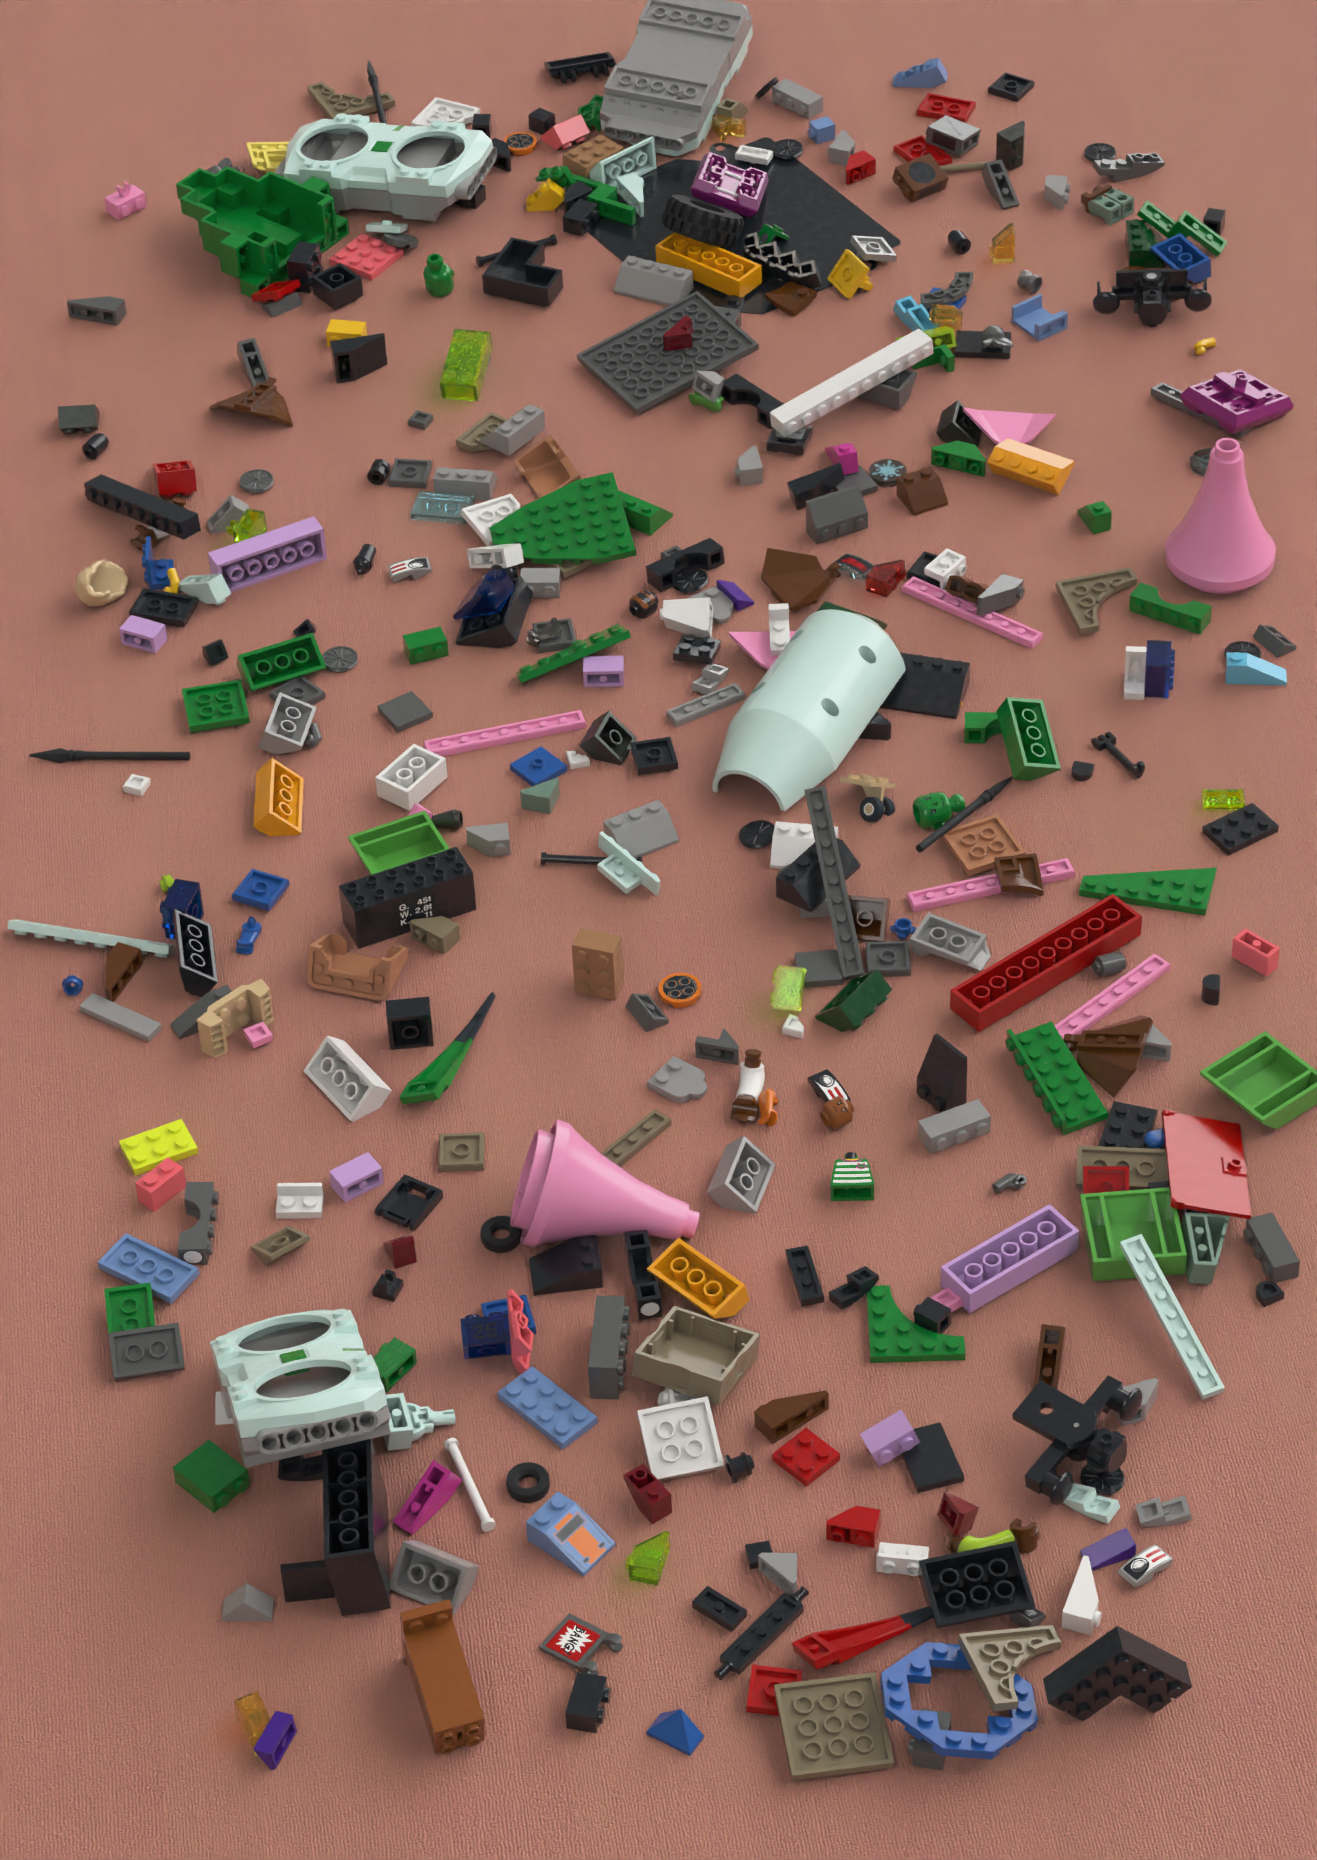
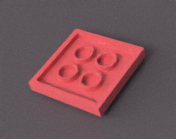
[329,233,404,280]

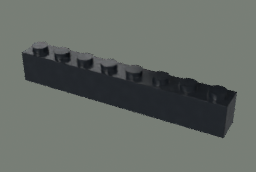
[84,474,201,540]

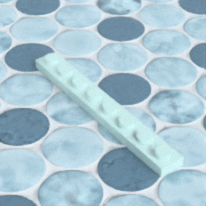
[7,919,176,958]
[1120,1234,1225,1400]

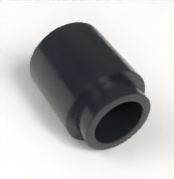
[948,230,971,254]
[82,433,109,459]

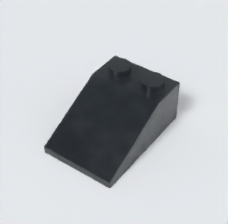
[916,1033,967,1112]
[529,1235,603,1296]

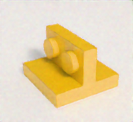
[827,249,874,299]

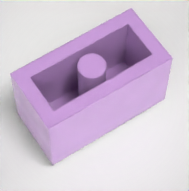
[119,615,167,653]
[583,656,624,687]
[329,1152,384,1203]
[860,1410,920,1467]

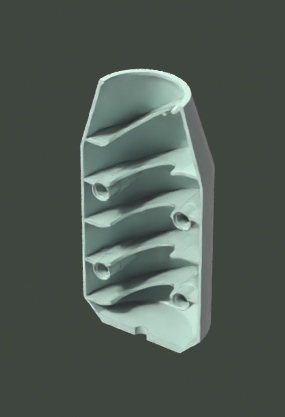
[712,609,906,811]

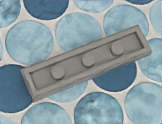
[666,683,746,727]
[80,993,162,1042]

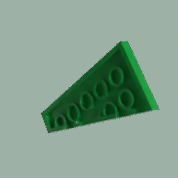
[515,623,631,683]
[1079,867,1217,916]

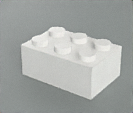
[375,744,448,811]

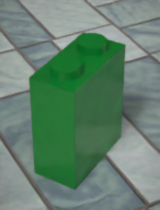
[173,1440,250,1513]

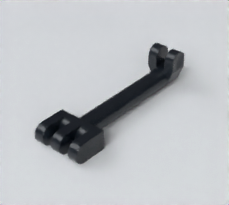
[1091,732,1145,779]

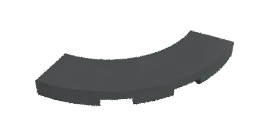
[920,272,973,309]

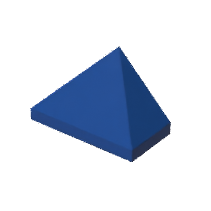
[647,1709,704,1756]

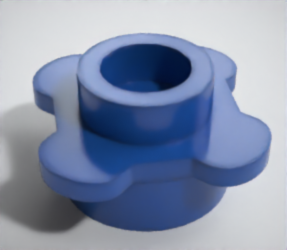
[890,918,916,939]

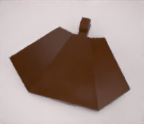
[209,377,293,427]
[761,548,841,611]
[1063,1015,1153,1098]

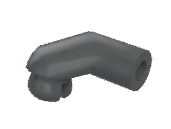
[304,723,322,748]
[992,1173,1027,1194]

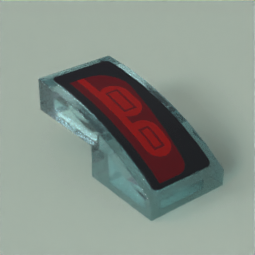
[833,554,877,580]

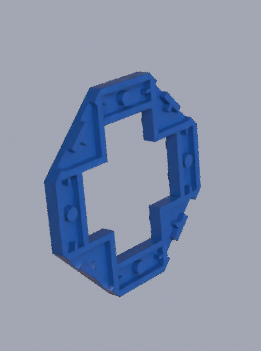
[880,1642,1038,1760]

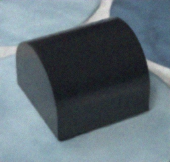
[1201,974,1220,1005]

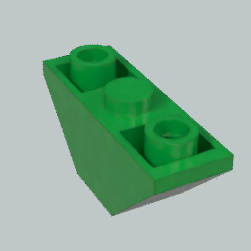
[931,441,986,477]

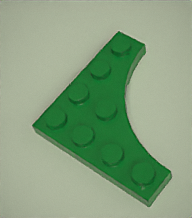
[866,1285,965,1363]

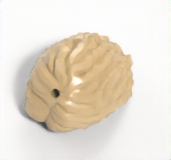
[75,559,128,607]

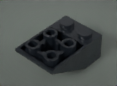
[330,333,387,384]

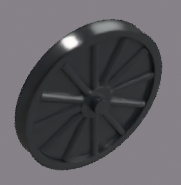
[754,77,780,99]
[772,139,803,159]
[1085,143,1116,162]
[674,569,708,593]
[1224,641,1261,659]
[739,820,775,848]
[1080,1464,1125,1494]

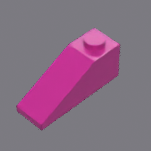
[825,443,859,475]
[393,1460,462,1535]

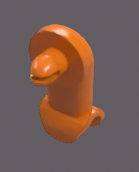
[758,1089,779,1126]

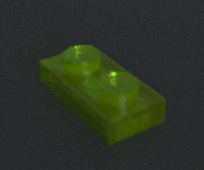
[1201,789,1245,810]

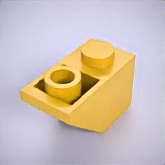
[526,178,565,212]

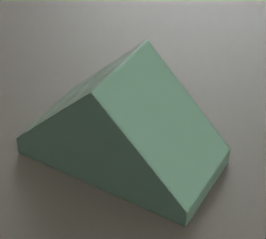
[520,778,560,814]

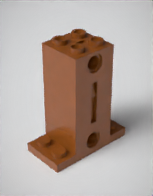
[400,1599,485,1754]

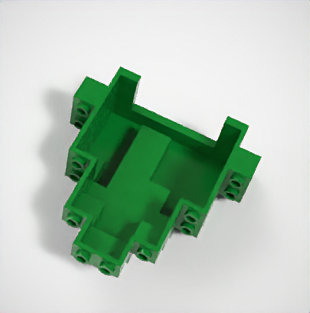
[176,166,349,298]

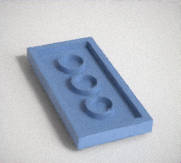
[97,1233,199,1304]
[497,1366,598,1449]

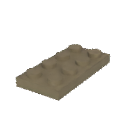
[1076,1145,1168,1190]

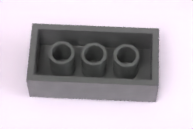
[588,1295,630,1400]

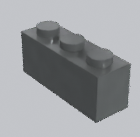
[1243,1213,1300,1283]

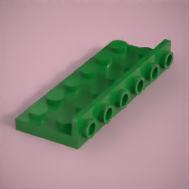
[1005,1021,1108,1136]

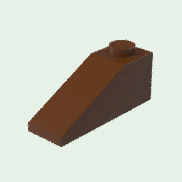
[105,942,143,1002]
[1033,1324,1066,1390]
[754,1390,829,1444]

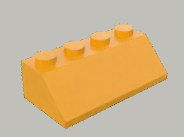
[987,438,1075,495]
[253,758,304,836]
[647,1238,750,1319]

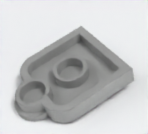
[686,586,734,624]
[647,1056,707,1103]

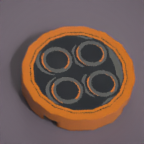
[503,132,537,156]
[658,972,702,1008]

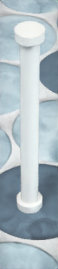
[444,1438,496,1532]

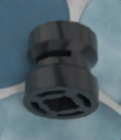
[367,459,390,485]

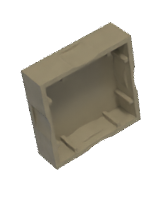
[632,1306,760,1405]

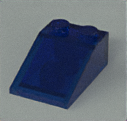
[452,569,515,619]

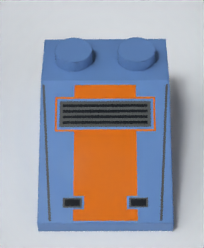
[526,1492,615,1576]

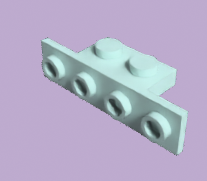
[597,831,661,896]

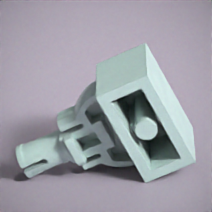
[384,1393,456,1451]

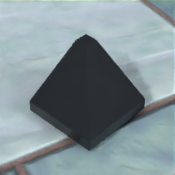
[293,619,316,637]

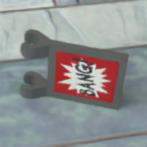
[539,1613,623,1675]

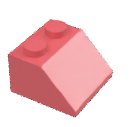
[541,114,590,150]

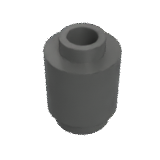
[1092,952,1126,977]

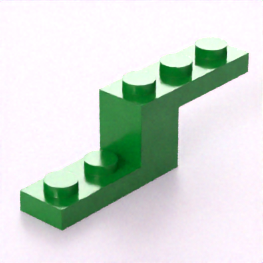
[572,174,636,225]
[1137,200,1228,257]

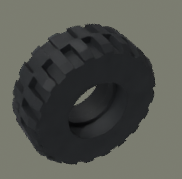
[662,194,744,248]

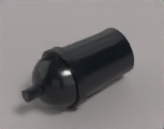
[353,544,377,574]

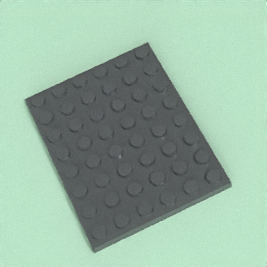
[577,291,759,415]

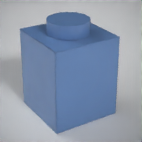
[808,116,835,144]

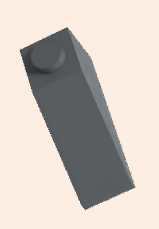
[981,159,1019,209]
[67,296,127,326]
[236,338,269,388]
[976,574,1025,616]
[170,985,232,1040]

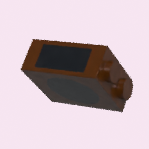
[892,153,949,203]

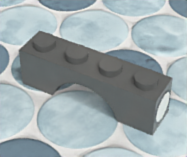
[178,1182,219,1265]

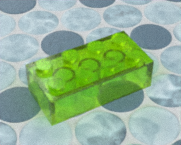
[440,329,493,401]

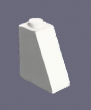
[660,597,713,638]

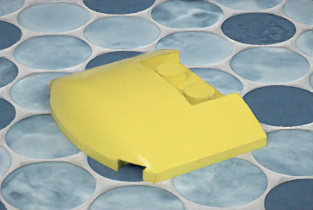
[246,142,289,173]

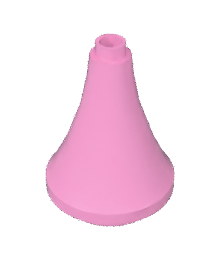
[1165,438,1276,594]
[510,1119,700,1247]

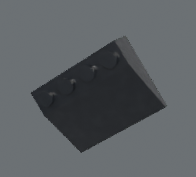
[456,576,533,648]
[880,652,970,719]
[918,1541,1035,1629]

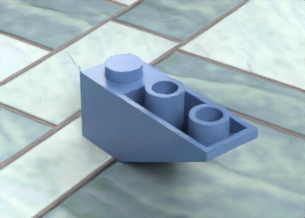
[892,57,948,88]

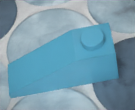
[1225,652,1287,685]

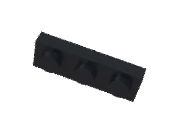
[785,1245,824,1306]

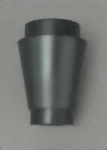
[431,809,463,829]

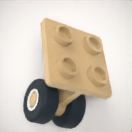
[839,774,895,822]

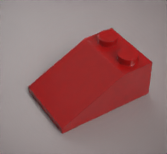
[153,460,197,498]

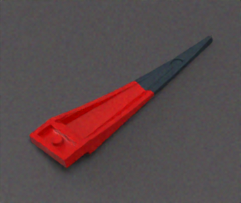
[792,1607,933,1669]

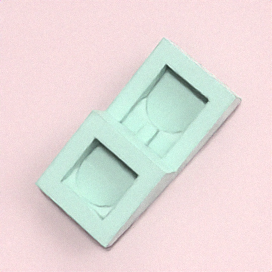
[1063,1483,1120,1523]

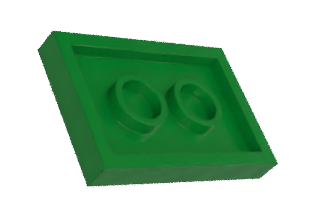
[104,1282,155,1345]

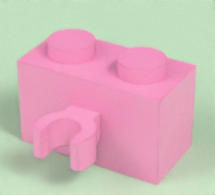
[104,181,147,221]

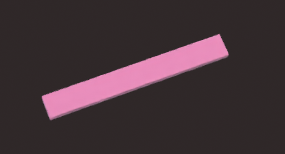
[902,576,1043,649]
[423,710,586,756]
[907,858,1075,912]
[1055,954,1170,1045]

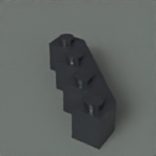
[740,232,822,289]

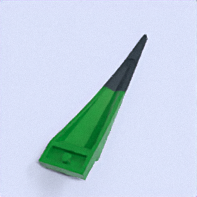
[399,992,496,1104]

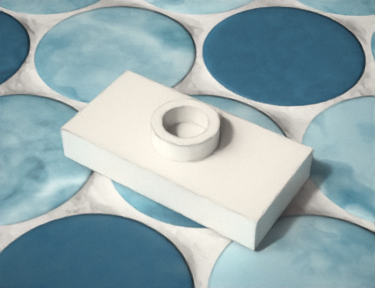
[735,145,773,165]

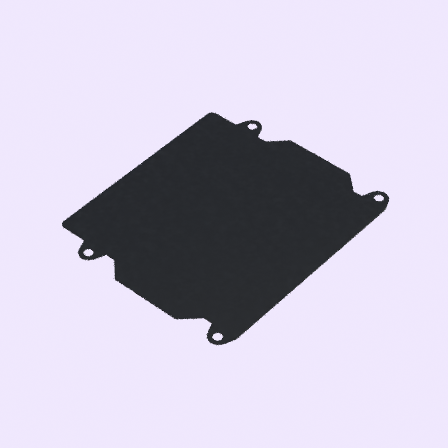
[587,137,901,314]

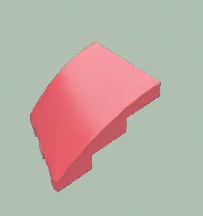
[507,1289,534,1374]

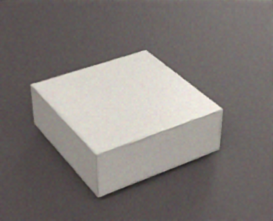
[123,774,151,796]

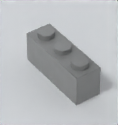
[772,78,823,119]
[918,1099,991,1154]

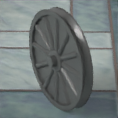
[239,469,274,493]
[322,646,358,672]

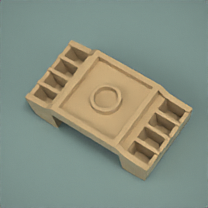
[197,979,274,1058]

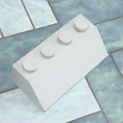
[304,1036,392,1122]

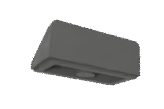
[261,292,302,317]
[1253,624,1297,657]
[626,994,669,1032]

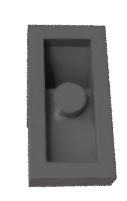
[695,1029,739,1065]

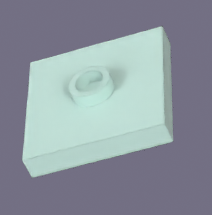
[366,220,408,234]

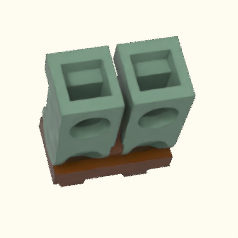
[1081,184,1134,226]

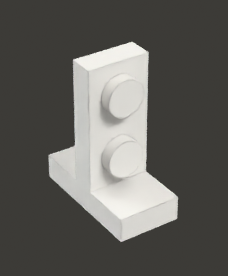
[769,603,790,656]
[1124,646,1146,700]

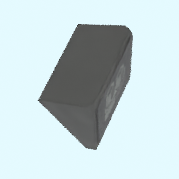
[1011,1608,1046,1628]

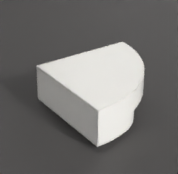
[566,751,590,770]
[782,1014,804,1039]

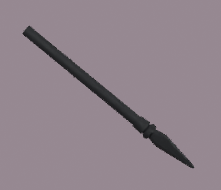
[367,60,387,124]
[29,748,190,763]
[916,776,1013,852]

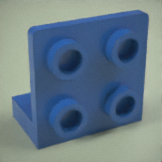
[142,536,174,590]

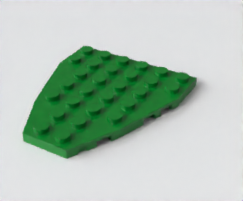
[489,472,636,564]

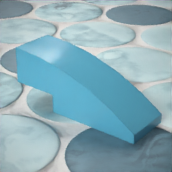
[893,295,939,331]

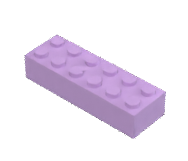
[208,516,327,592]
[940,1204,1079,1313]

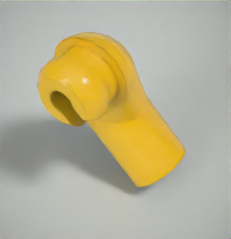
[1194,337,1216,355]
[164,568,180,594]

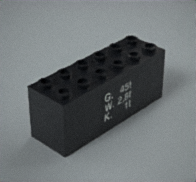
[339,847,476,949]

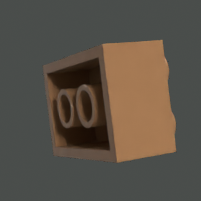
[563,135,624,179]
[572,928,624,1000]

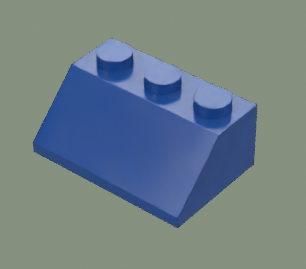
[1150,233,1211,283]

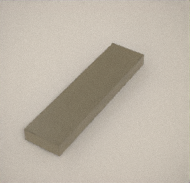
[601,1109,671,1167]

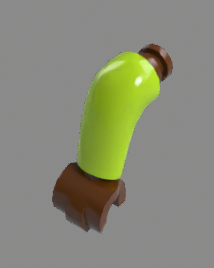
[947,1518,1040,1553]

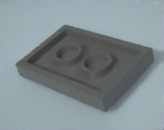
[108,1323,185,1381]

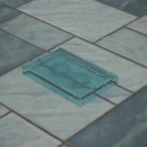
[410,491,475,524]

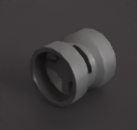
[1017,270,1043,293]

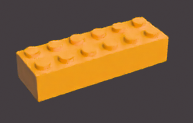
[655,232,762,297]

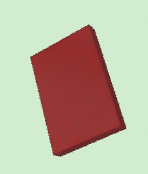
[916,93,976,123]
[893,135,952,166]

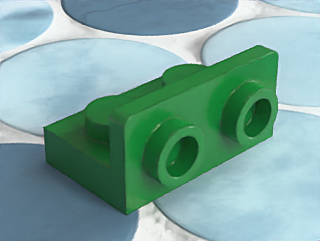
[577,100,602,132]
[535,165,577,188]

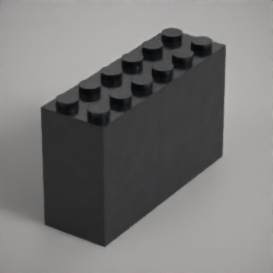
[322,1439,391,1616]

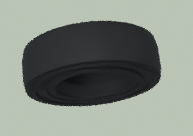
[480,1216,522,1253]
[506,1462,550,1503]

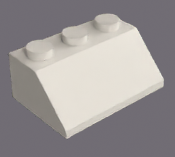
[770,821,838,869]

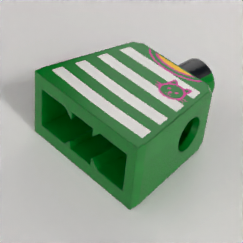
[831,1152,874,1201]

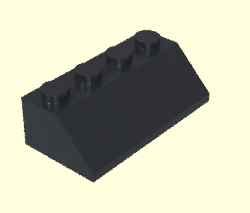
[776,838,860,912]
[173,909,218,998]

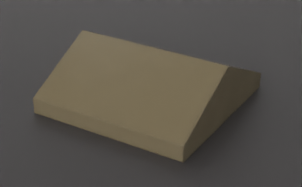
[250,1226,311,1265]

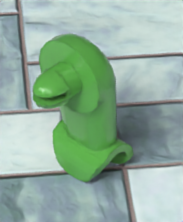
[688,390,724,412]

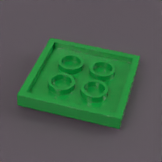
[182,679,250,733]

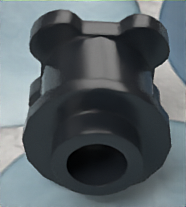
[724,1452,754,1483]

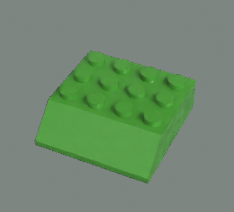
[348,811,450,875]
[1200,1031,1317,1129]
[1080,1187,1187,1281]

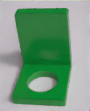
[758,223,790,245]

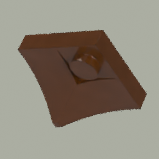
[765,281,817,317]
[994,853,1043,896]

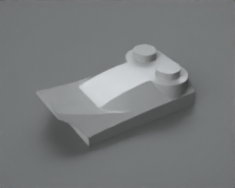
[909,912,991,971]

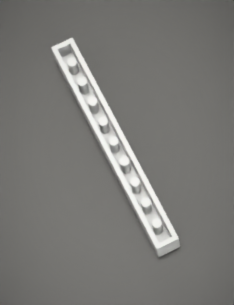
[770,329,933,438]

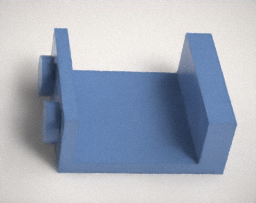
[1011,294,1068,341]

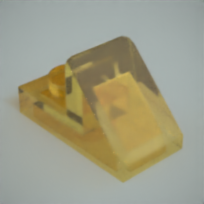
[712,114,746,142]

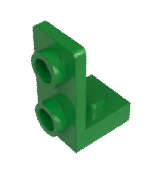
[912,344,955,373]

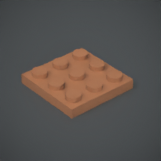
[941,814,1026,876]

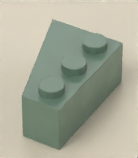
[1181,1212,1230,1284]

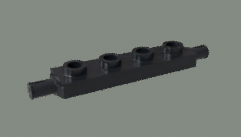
[714,1586,809,1680]

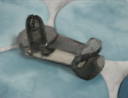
[526,618,563,647]

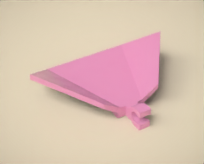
[963,408,1056,445]
[729,631,796,670]

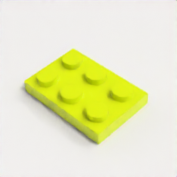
[119,1119,198,1176]

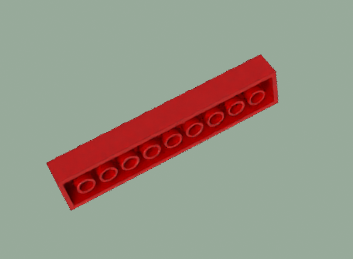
[950,894,1142,1032]

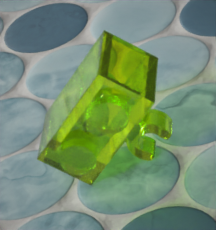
[226,509,267,544]
[770,965,806,1012]

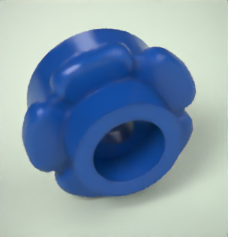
[62,975,83,996]

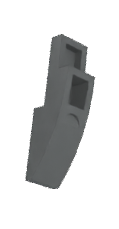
[1093,152,1165,181]

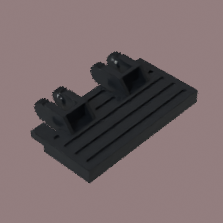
[544,52,616,83]

